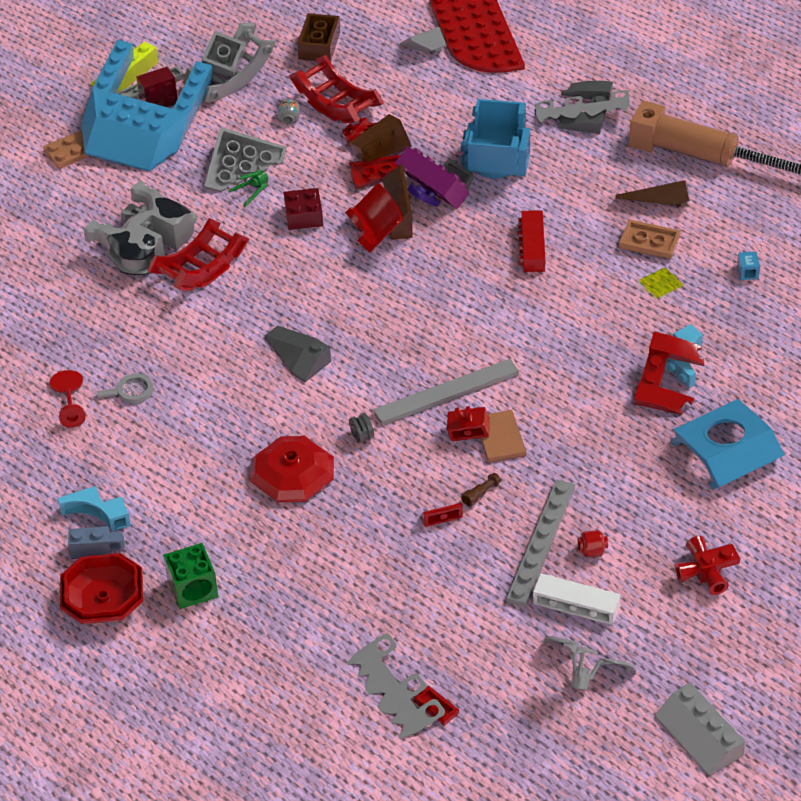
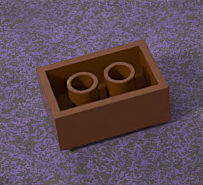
[298,13,341,62]

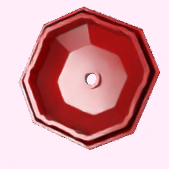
[250,436,334,503]
[60,553,144,625]

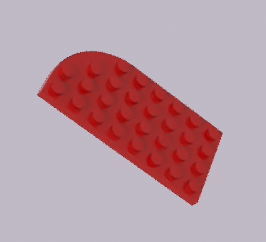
[429,0,525,73]

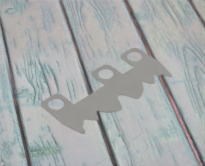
[536,90,630,123]
[346,634,445,739]

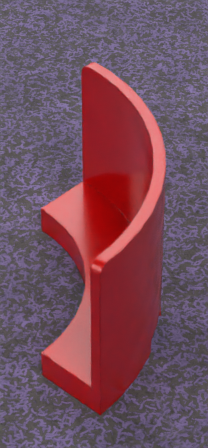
[345,183,402,253]

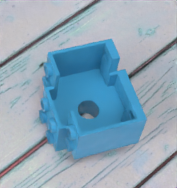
[461,99,531,179]

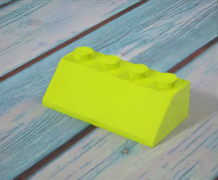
[90,42,159,92]

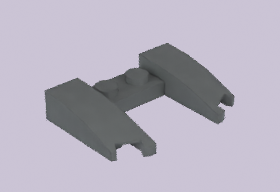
[554,81,613,134]

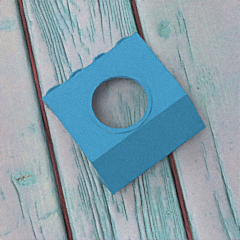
[670,399,784,490]

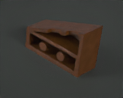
[350,114,412,162]

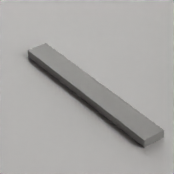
[374,359,519,426]

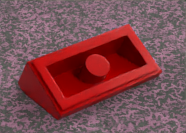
[421,503,463,527]

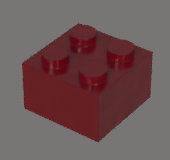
[136,66,178,107]
[283,188,323,230]

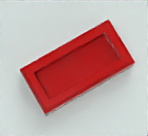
[414,685,459,726]

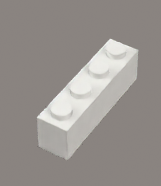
[533,573,621,625]

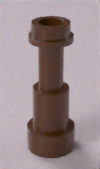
[461,473,501,507]

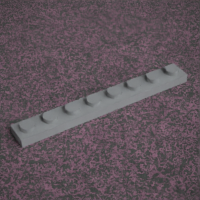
[506,479,575,607]

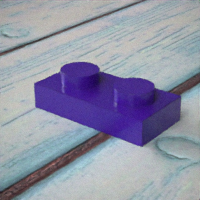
[407,184,441,207]

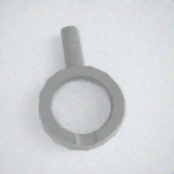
[97,374,153,404]

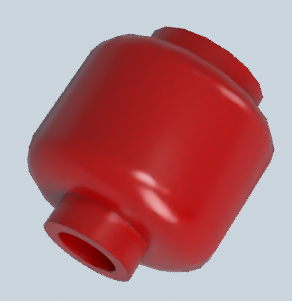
[578,530,608,557]

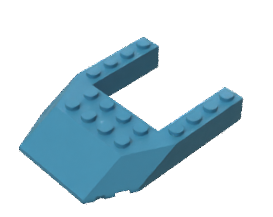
[81,40,212,172]

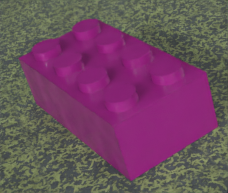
[395,146,470,209]

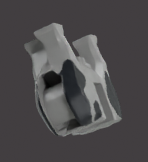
[84,180,197,275]

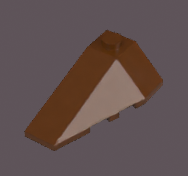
[615,180,690,208]

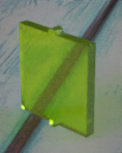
[639,267,683,299]

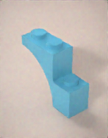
[666,324,703,388]
[57,486,131,531]

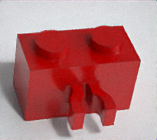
[446,406,490,441]

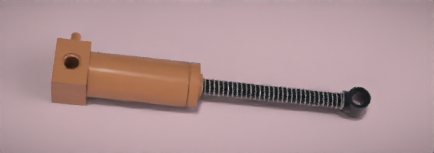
[629,100,801,175]

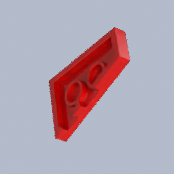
[349,155,400,190]

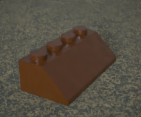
[383,165,413,240]

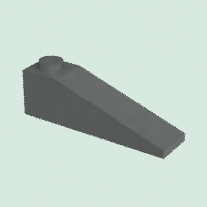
[265,326,331,382]

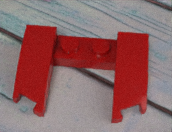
[634,331,705,415]

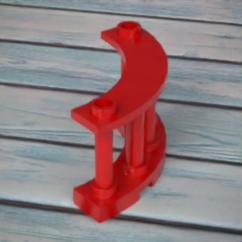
[289,55,384,124]
[147,218,249,291]

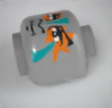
[277,99,300,124]

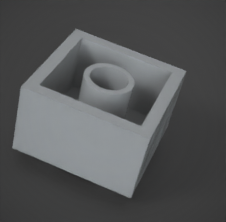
[202,31,246,78]

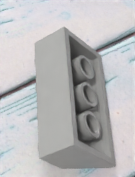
[655,682,745,776]

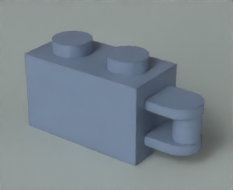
[68,526,125,559]

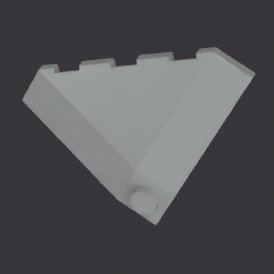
[204,127,287,192]

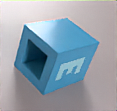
[737,251,760,280]

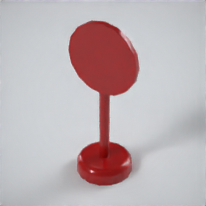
[49,370,86,428]

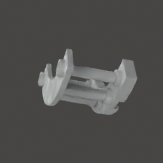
[182,23,275,102]

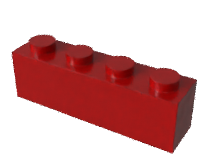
[518,210,546,272]

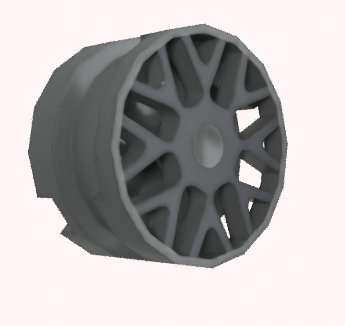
[349,413,374,443]

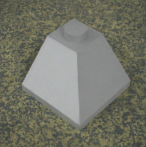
[400,27,446,54]

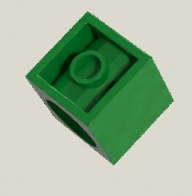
[163,543,219,610]

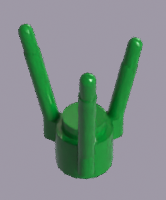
[229,170,268,207]

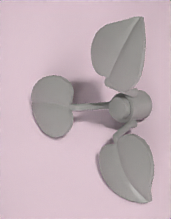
[543,636,636,690]

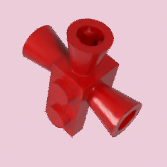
[674,536,741,595]

